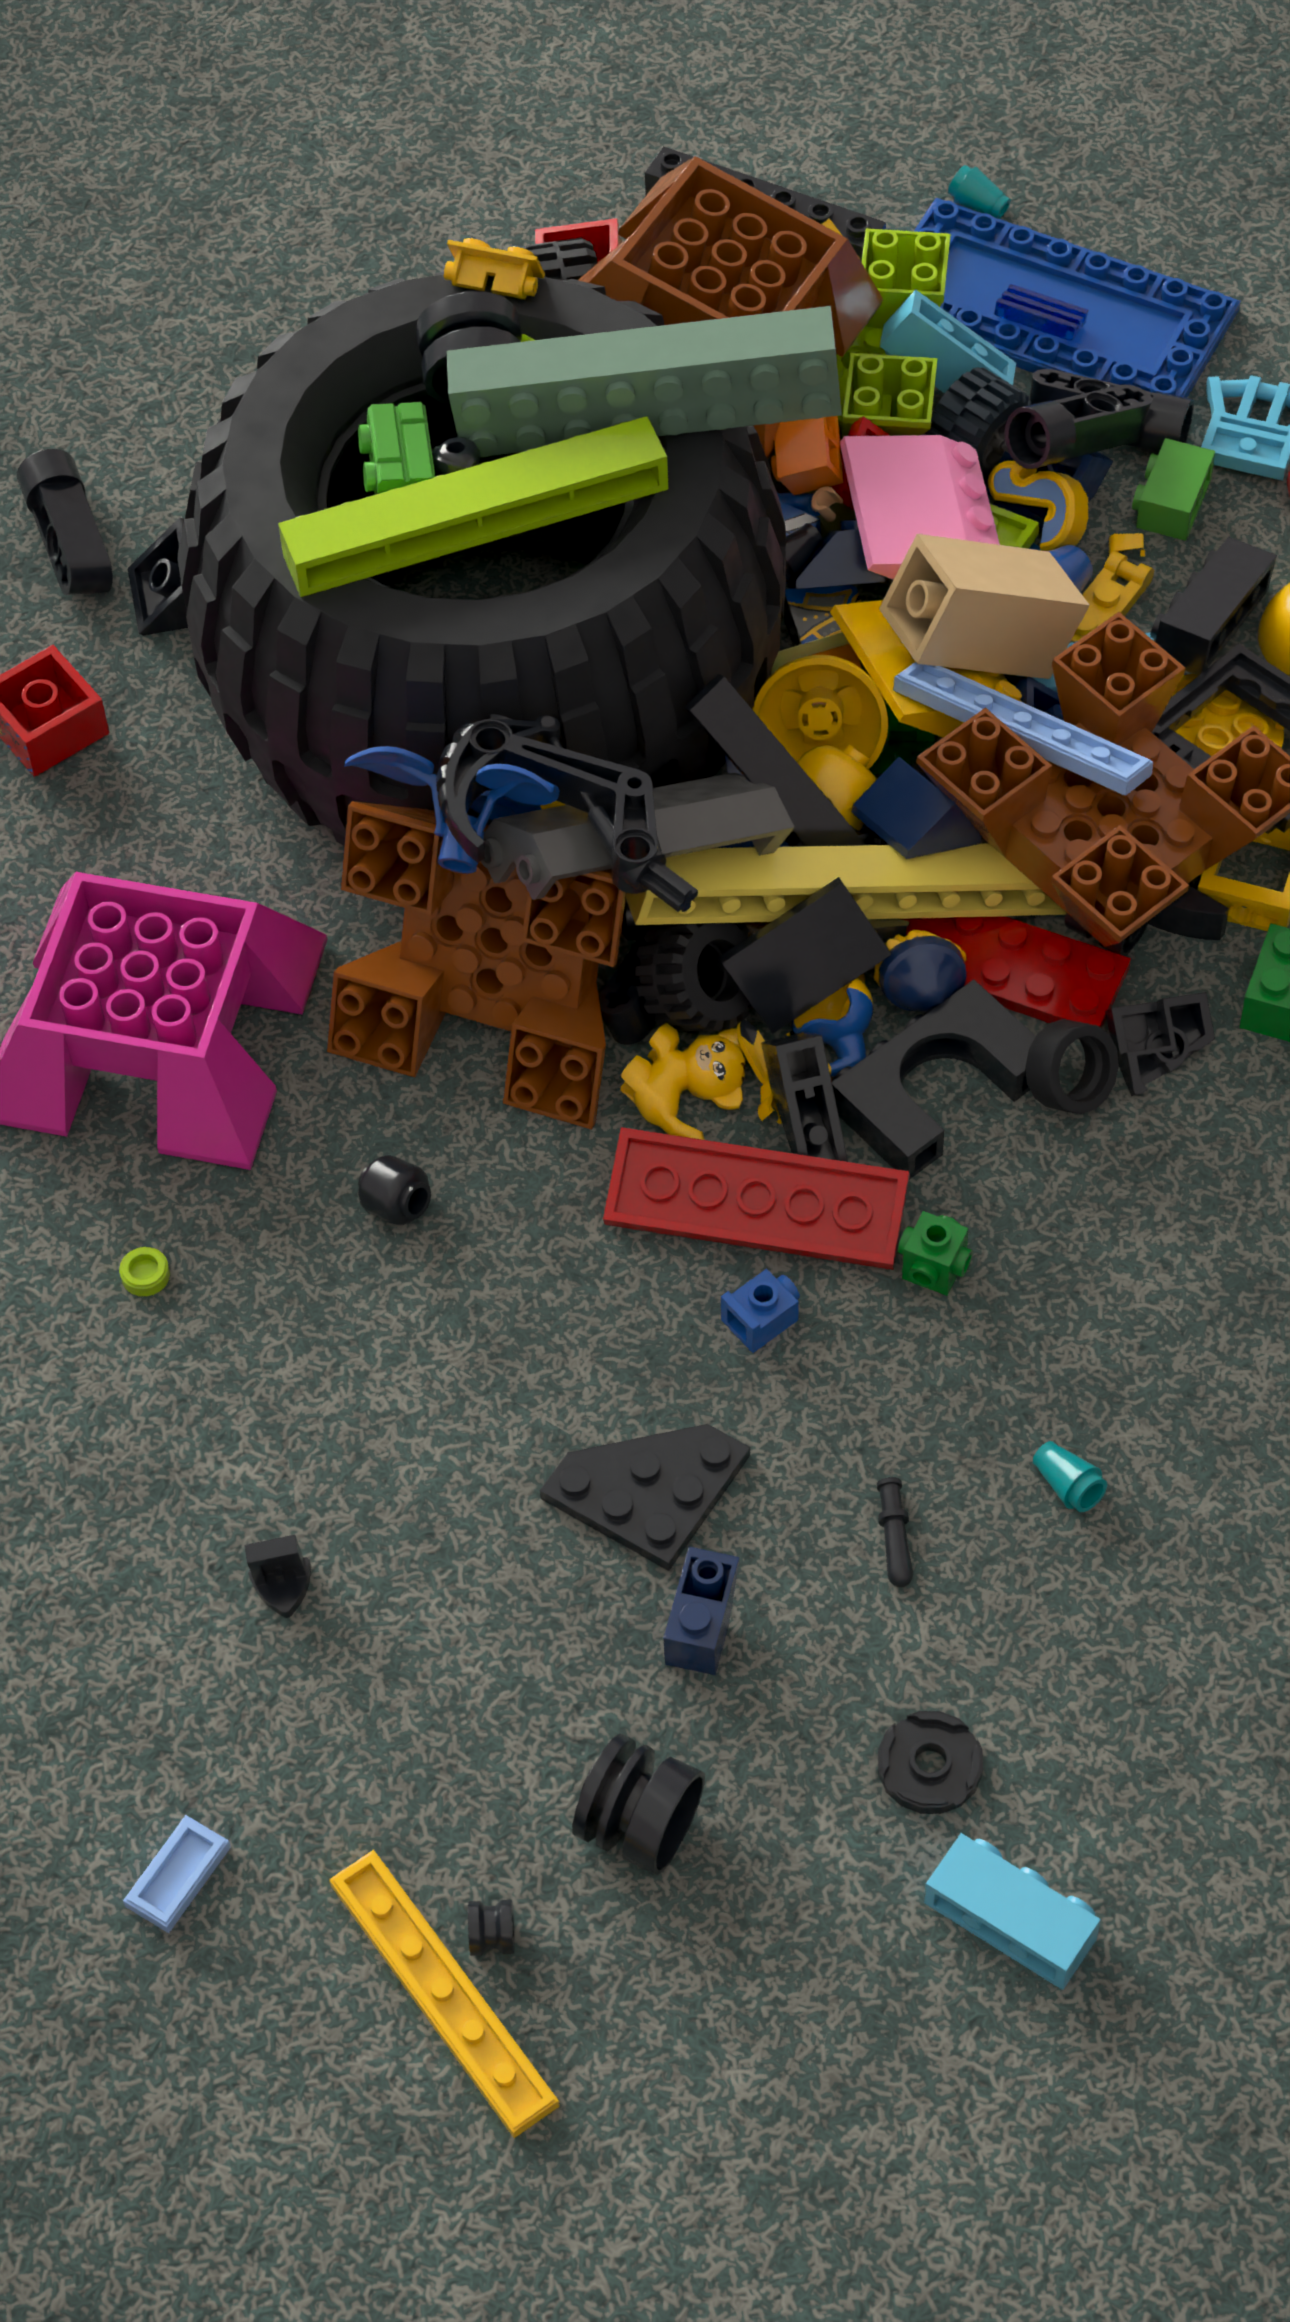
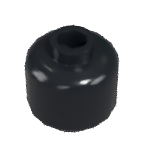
[358,1155,431,1226]

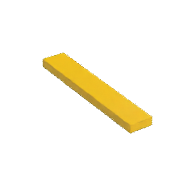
[329,1850,560,2138]

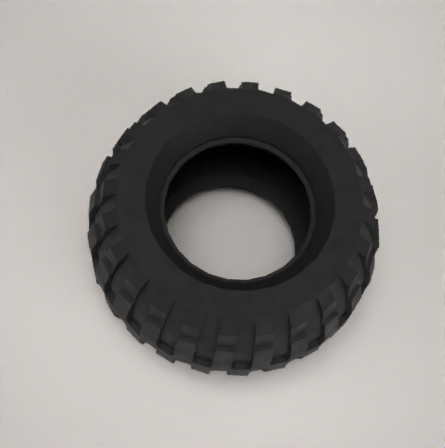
[178,272,786,846]

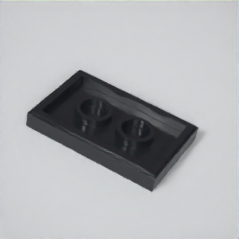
[719,877,892,1034]

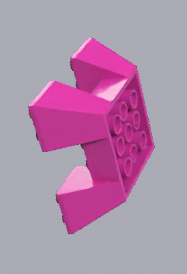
[0,872,327,1170]

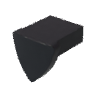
[244,1534,312,1618]

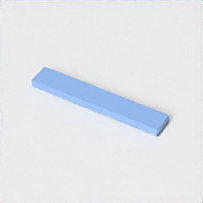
[893,662,1153,796]

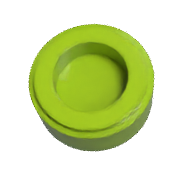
[119,1247,170,1297]

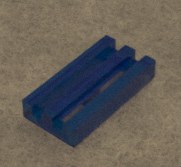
[994,284,1089,341]

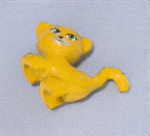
[620,1023,745,1140]

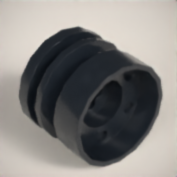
[572,1733,705,1876]

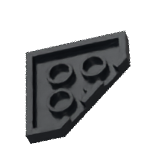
[540,1424,750,1571]

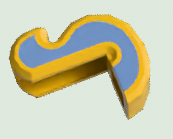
[988,461,1088,551]

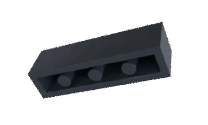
[1150,536,1277,676]

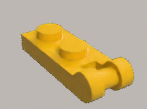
[1070,551,1154,642]

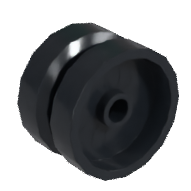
[416,291,522,406]

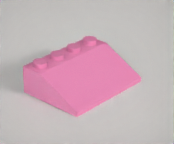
[839,435,1000,580]

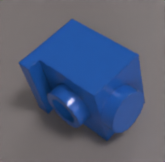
[721,1269,800,1353]

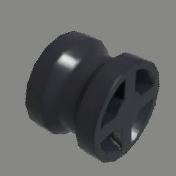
[468,1899,515,1956]

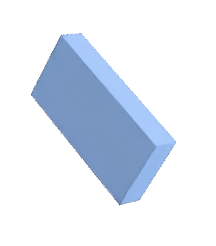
[123,1815,231,1933]

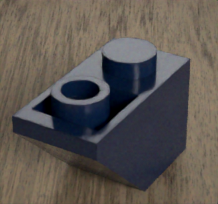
[663,1546,739,1676]

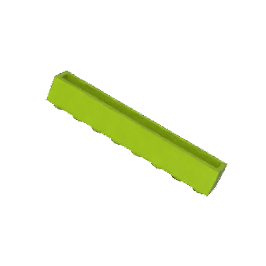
[278,416,668,597]

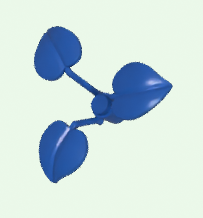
[344,746,560,873]

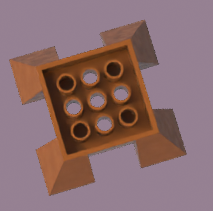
[579,156,883,459]
[916,612,1290,947]
[327,801,626,1130]

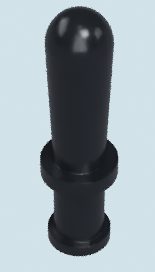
[877,1477,913,1588]

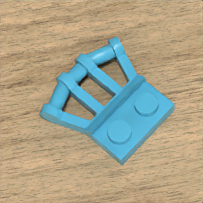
[1201,375,1290,481]

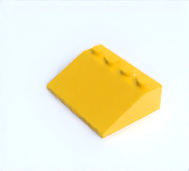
[830,600,1022,737]

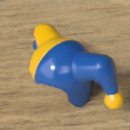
[792,974,873,1077]

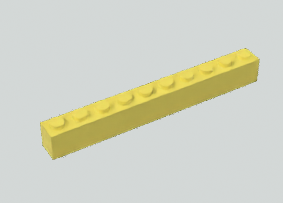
[626,843,1066,925]

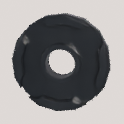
[878,1711,983,1814]

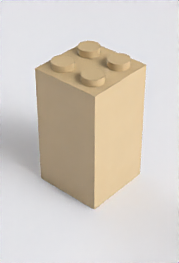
[879,534,1090,679]

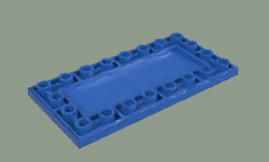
[914,198,1241,398]

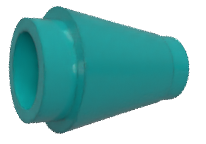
[948,165,1011,219]
[1033,1441,1107,1512]

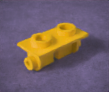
[444,238,545,299]

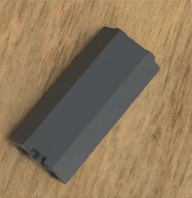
[481,772,795,900]

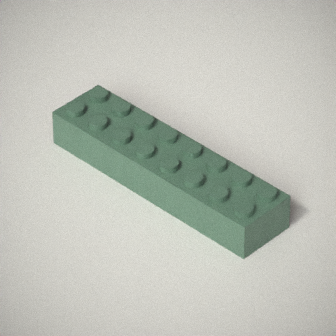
[447,306,842,457]

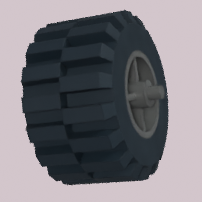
[924,367,1031,485]

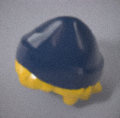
[874,930,967,1011]

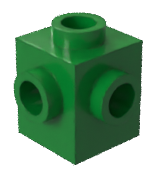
[898,1211,973,1296]

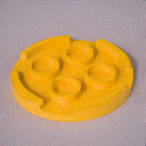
[1172,674,1284,756]

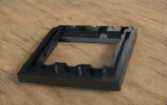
[1152,643,1290,834]

